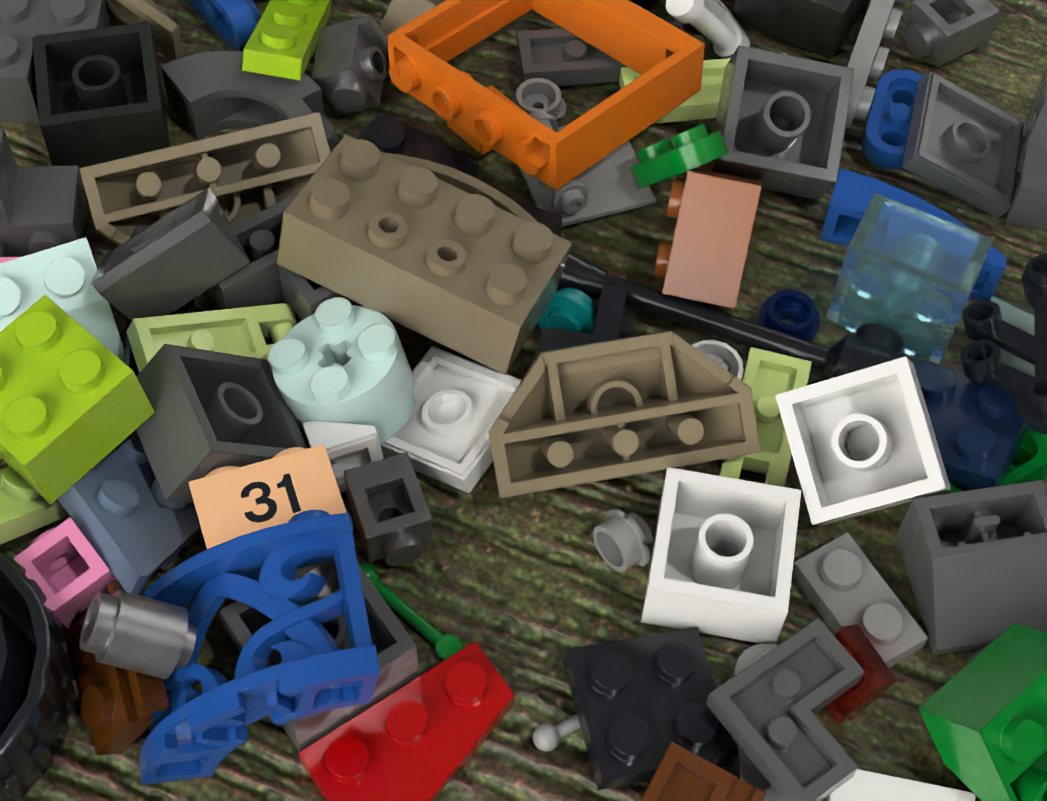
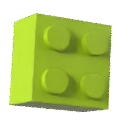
[0,295,155,505]

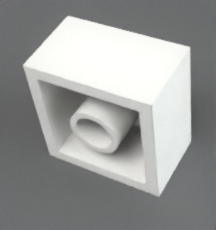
[775,356,951,525]
[641,467,801,644]

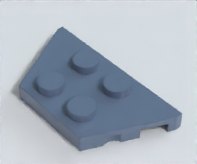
[58,430,202,595]

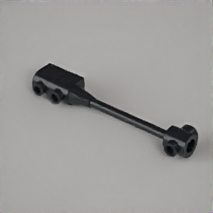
[512,199,909,381]

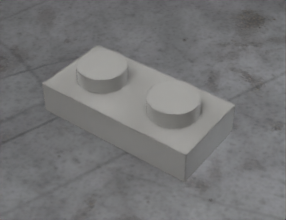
[792,532,928,680]

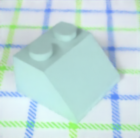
[0,237,124,362]

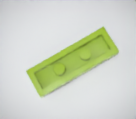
[242,0,332,81]

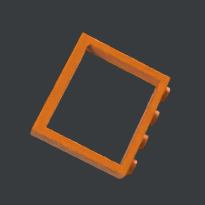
[387,0,705,191]

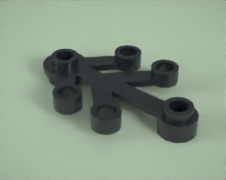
[960,254,1047,434]

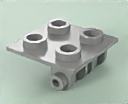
[518,110,656,227]

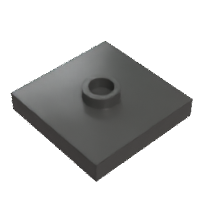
[902,71,1023,219]

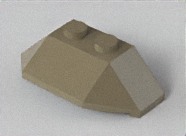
[79,112,330,244]
[488,330,760,498]

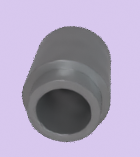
[80,590,197,679]

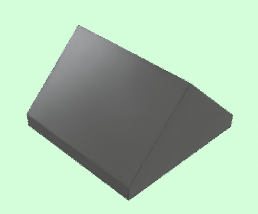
[91,188,250,321]

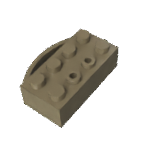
[277,134,572,375]

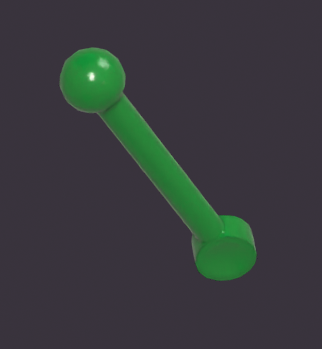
[360,563,463,662]

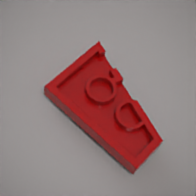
[298,641,515,801]

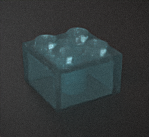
[826,193,994,364]

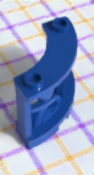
[139,510,380,785]

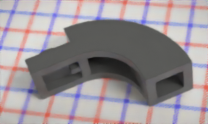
[160,51,339,153]

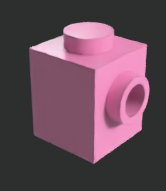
[13,517,116,629]

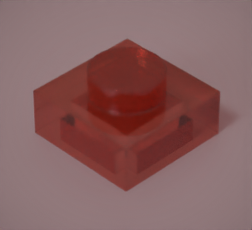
[826,624,898,724]

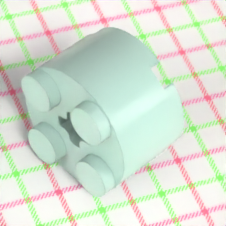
[268,298,416,444]

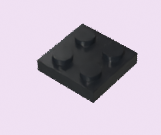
[563,627,737,790]

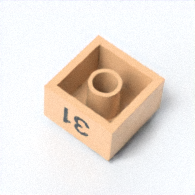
[188,444,347,608]

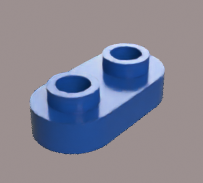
[187,0,261,50]
[861,69,924,169]

